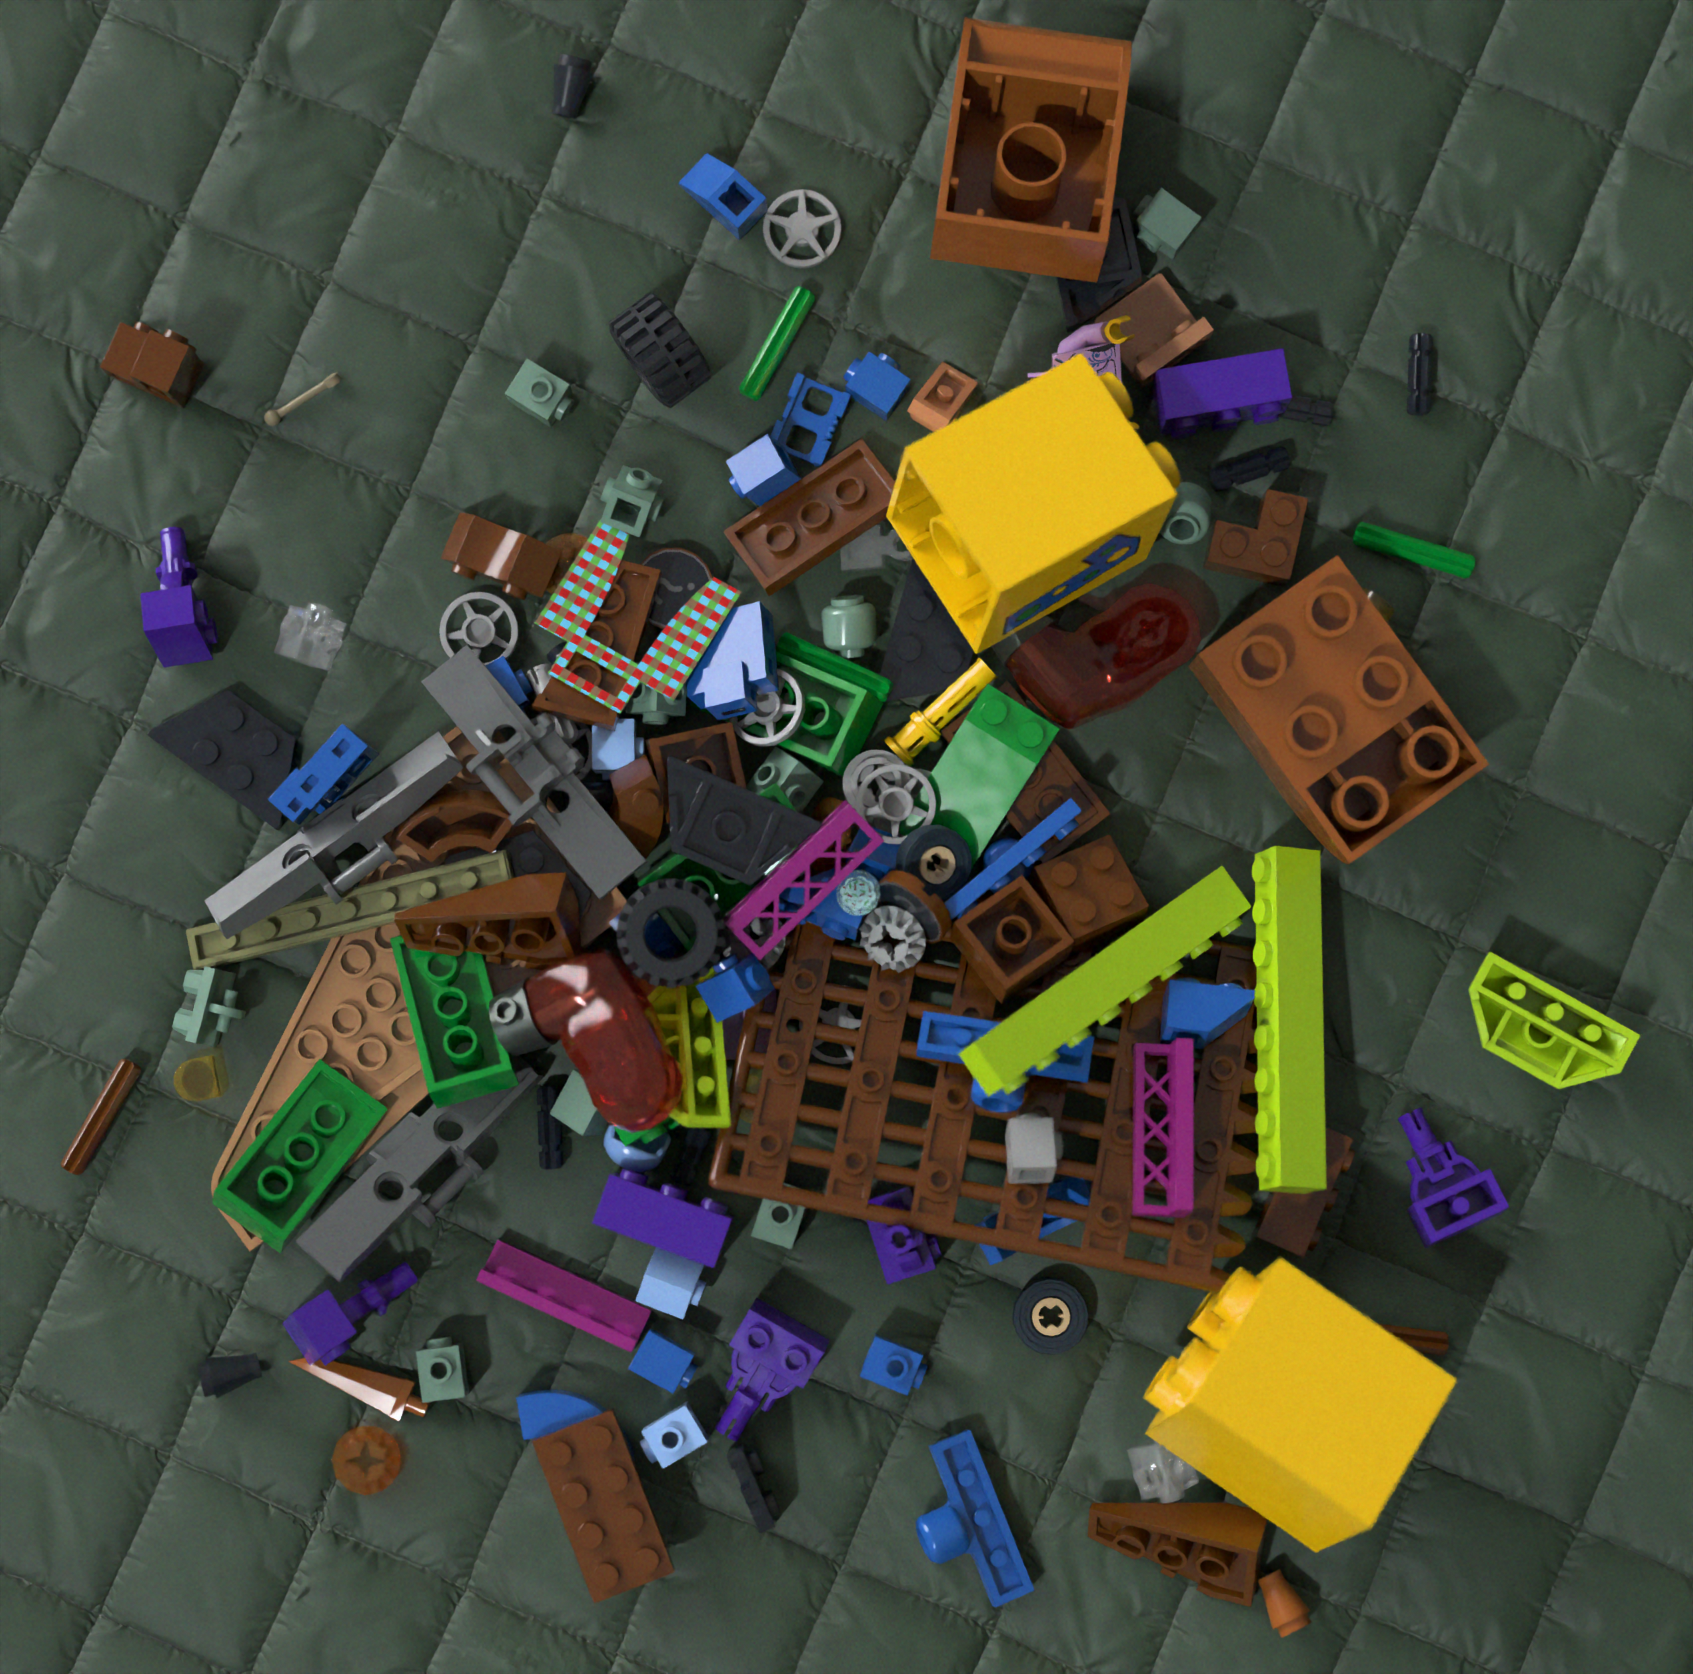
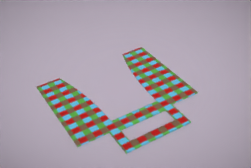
[535,519,742,714]

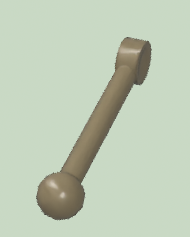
[264,372,342,426]

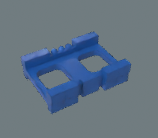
[771,372,851,467]

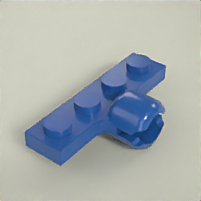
[944,798,1082,921]
[917,1011,1094,1113]
[916,1429,1034,1607]

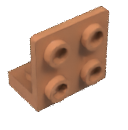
[1094,274,1214,389]

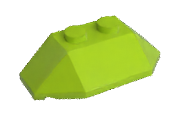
[1468,952,1641,1089]
[632,967,730,1128]

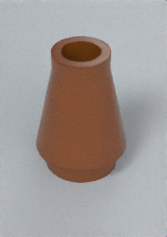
[1257,1569,1312,1638]

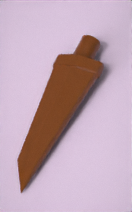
[289,1358,431,1422]

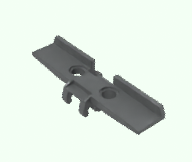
[422,645,647,900]
[204,731,463,939]
[296,1055,543,1282]

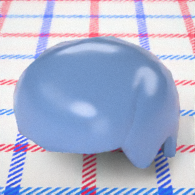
[603,1123,671,1172]

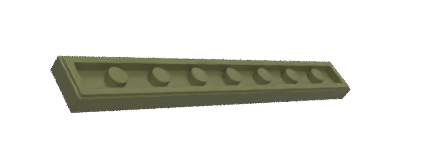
[186,850,515,970]

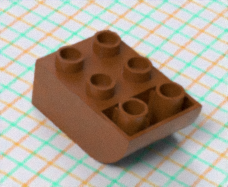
[930,17,1132,283]
[1189,555,1489,864]

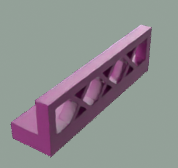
[723,800,884,960]
[1133,1038,1193,1218]
[476,1239,652,1352]

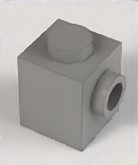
[1005,1113,1062,1184]

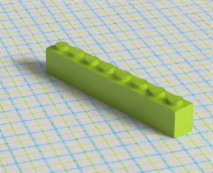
[1252,846,1326,1194]
[958,866,1252,1097]

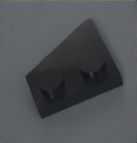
[726,1442,781,1533]

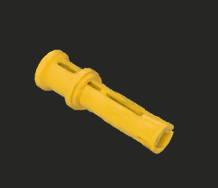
[884,657,998,767]

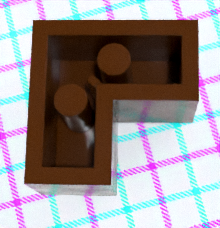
[100,321,204,409]
[1202,489,1308,587]

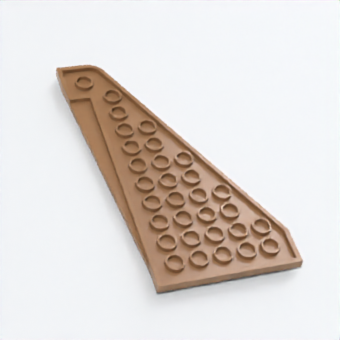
[211,726,627,1251]

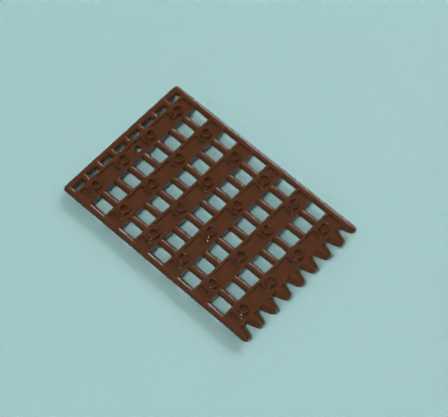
[709,857,1258,1293]

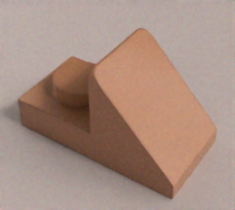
[907,361,978,432]

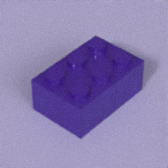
[1152,348,1292,439]
[592,1169,734,1268]

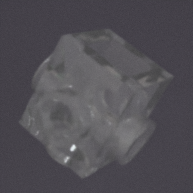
[274,602,346,671]
[1127,1438,1199,1503]

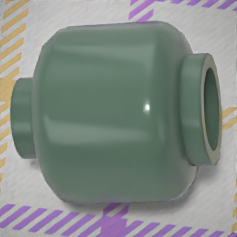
[1159,482,1212,545]
[821,595,878,658]

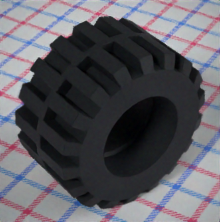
[608,292,711,408]
[617,879,725,988]

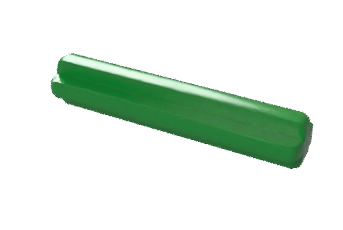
[739,286,815,401]
[1353,522,1476,578]
[776,633,893,702]

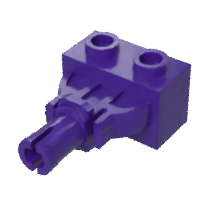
[140,527,218,668]
[1397,1107,1509,1249]
[867,1186,942,1284]
[282,1262,418,1366]
[715,1297,830,1441]

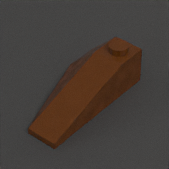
[394,872,582,970]
[1088,1503,1268,1607]

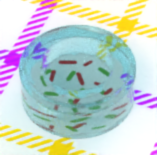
[836,870,880,916]

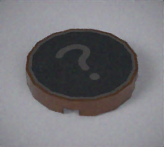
[640,548,713,630]
[875,870,952,943]

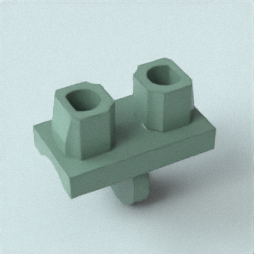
[172,966,246,1047]

